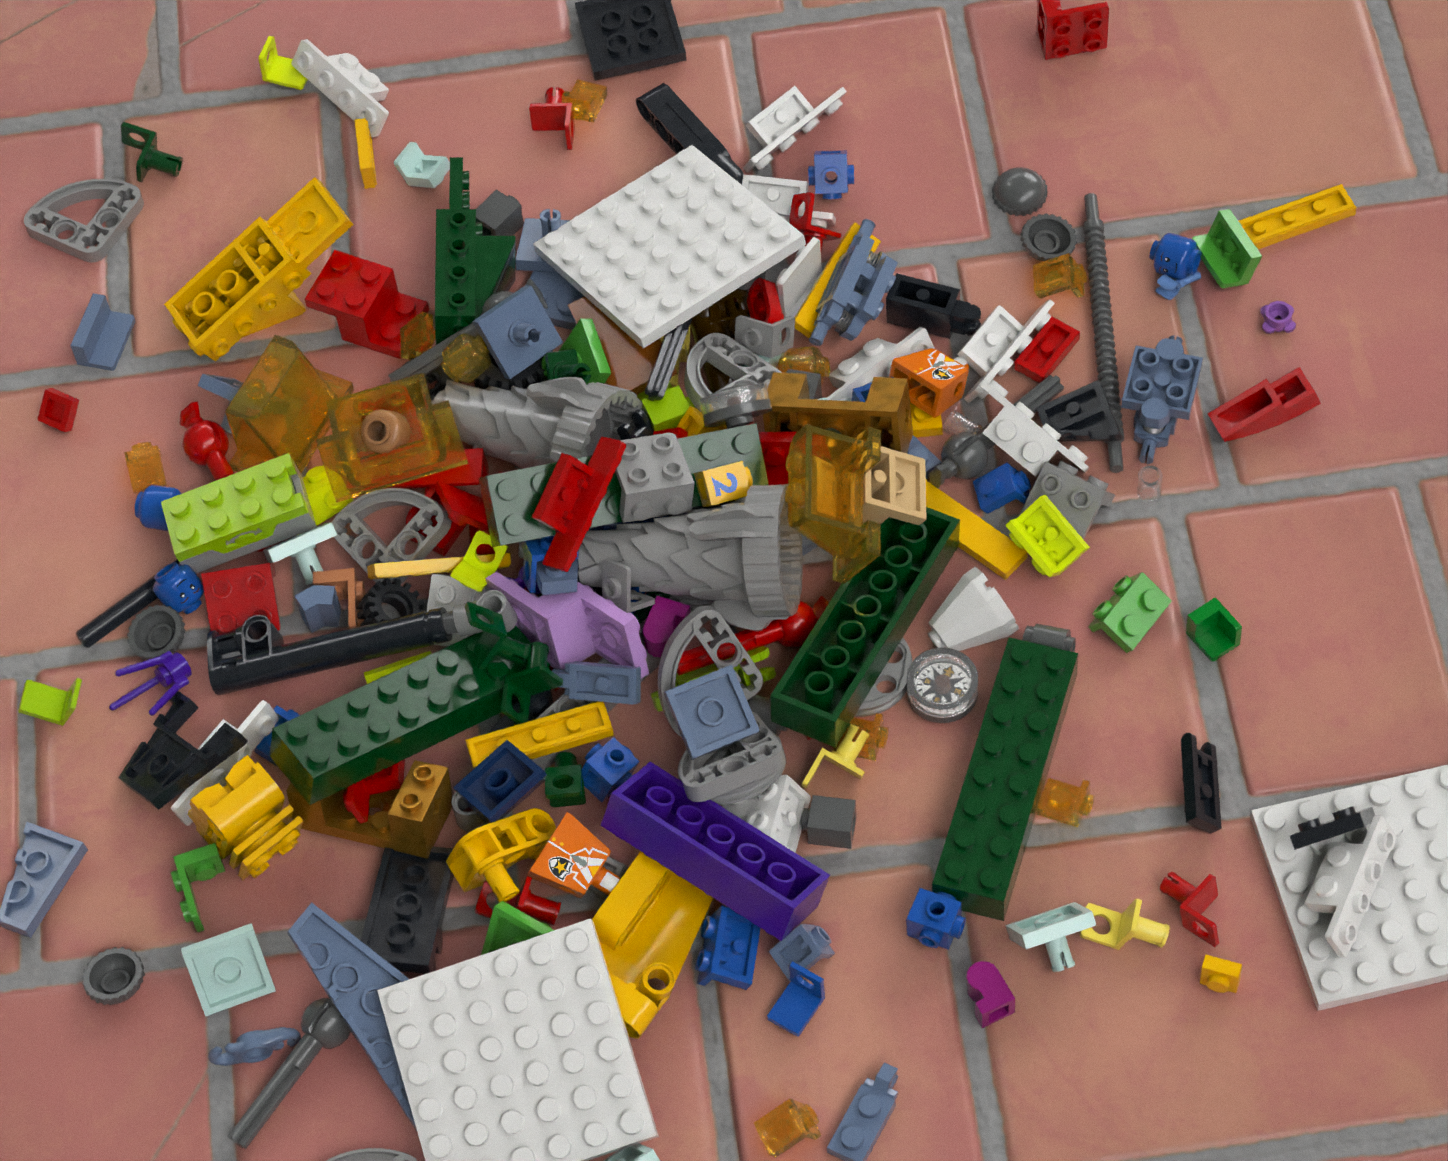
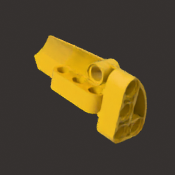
[592,851,713,1039]

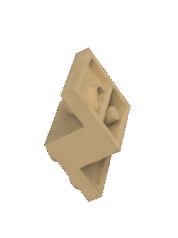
[807,442,926,535]

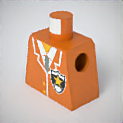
[889,348,969,418]
[527,812,621,898]

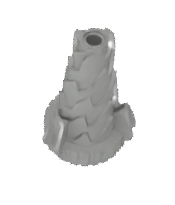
[427,377,644,469]
[578,484,803,631]

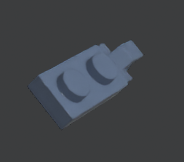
[552,661,641,705]
[827,1062,898,1161]

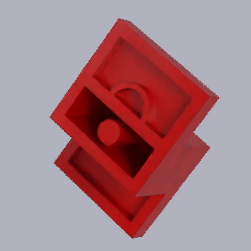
[304,250,430,359]

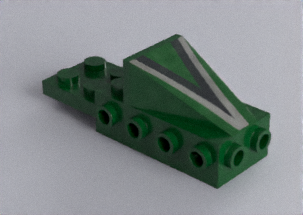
[435,157,515,357]

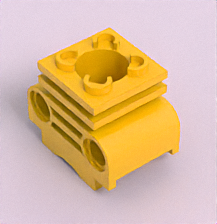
[187,755,303,881]

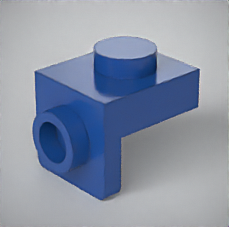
[973,463,1031,514]

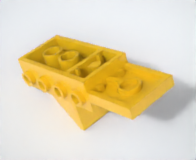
[164,177,354,362]

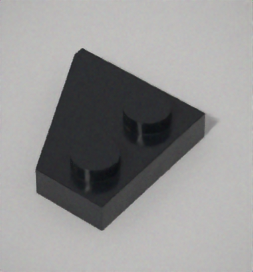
[1036,380,1123,441]
[1290,806,1375,850]

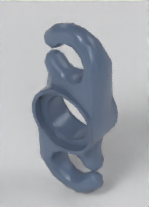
[208,1027,301,1066]

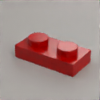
[1014,316,1080,383]

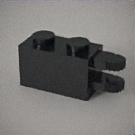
[886,273,981,339]

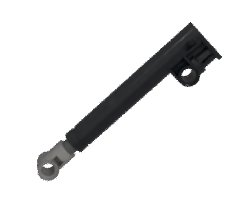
[207,590,518,695]

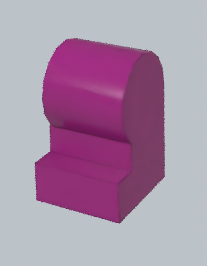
[643,596,691,658]
[967,961,1015,1028]

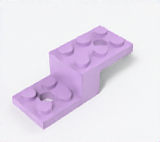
[485,571,649,679]

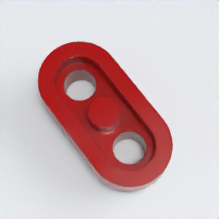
[747,278,784,324]

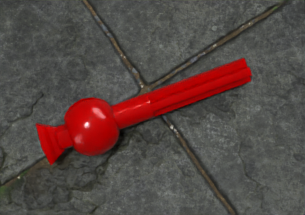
[179,401,272,552]
[676,596,829,676]

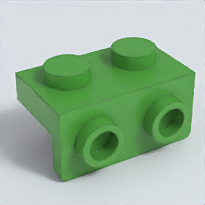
[1192,209,1262,288]
[1088,572,1172,653]

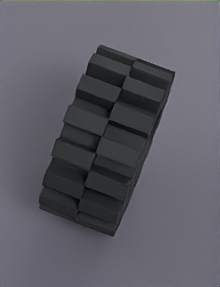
[357,578,426,626]

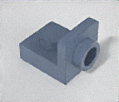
[768,924,835,981]

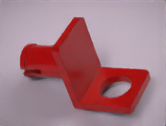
[529,87,575,150]
[789,192,841,253]
[1160,872,1219,947]
[475,876,561,925]

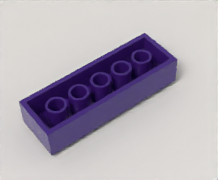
[600,762,830,941]

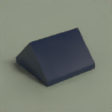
[453,740,547,824]

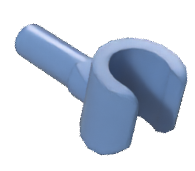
[1155,271,1201,300]

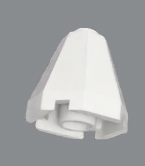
[928,567,1019,654]

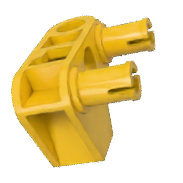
[446,808,556,902]

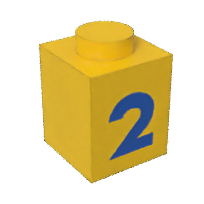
[694,461,753,507]

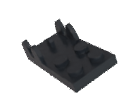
[360,847,454,975]

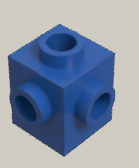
[808,150,854,199]
[582,737,640,802]
[906,888,966,950]

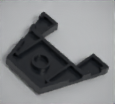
[119,691,248,810]

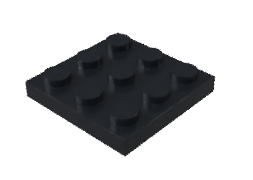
[575,0,687,80]

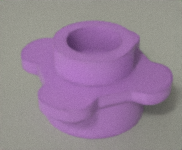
[1260,301,1296,334]

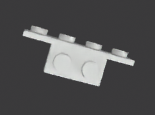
[292,39,389,137]
[743,86,847,173]
[742,174,836,229]
[957,299,1055,403]
[826,327,935,401]
[978,379,1089,477]
[171,700,279,826]
[1305,815,1396,957]

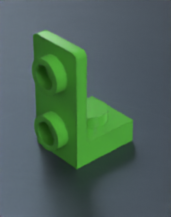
[171,843,225,932]

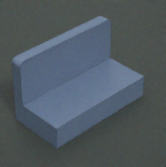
[70,293,136,371]

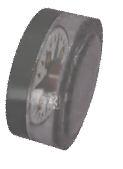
[698,383,773,429]
[907,648,978,723]

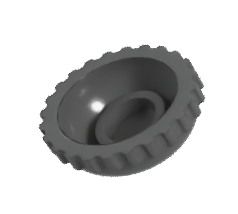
[992,167,1048,216]
[1020,213,1077,263]
[127,605,186,660]
[82,947,145,1005]

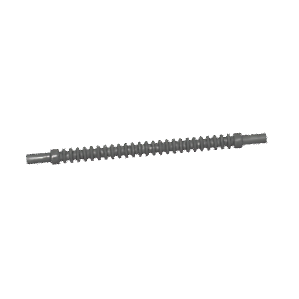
[1083,193,1124,473]

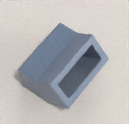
[294,585,341,633]

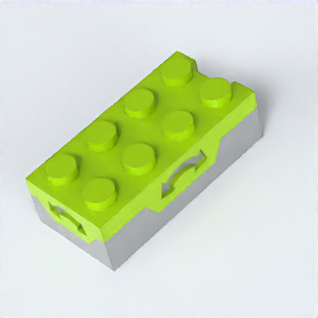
[161,453,317,573]

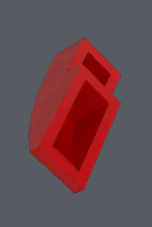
[1207,367,1321,442]

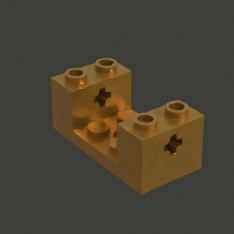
[763,372,913,460]
[286,760,453,858]

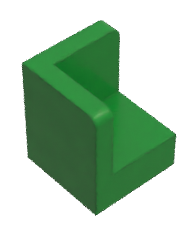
[1186,597,1242,661]

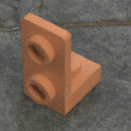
[313,568,365,629]

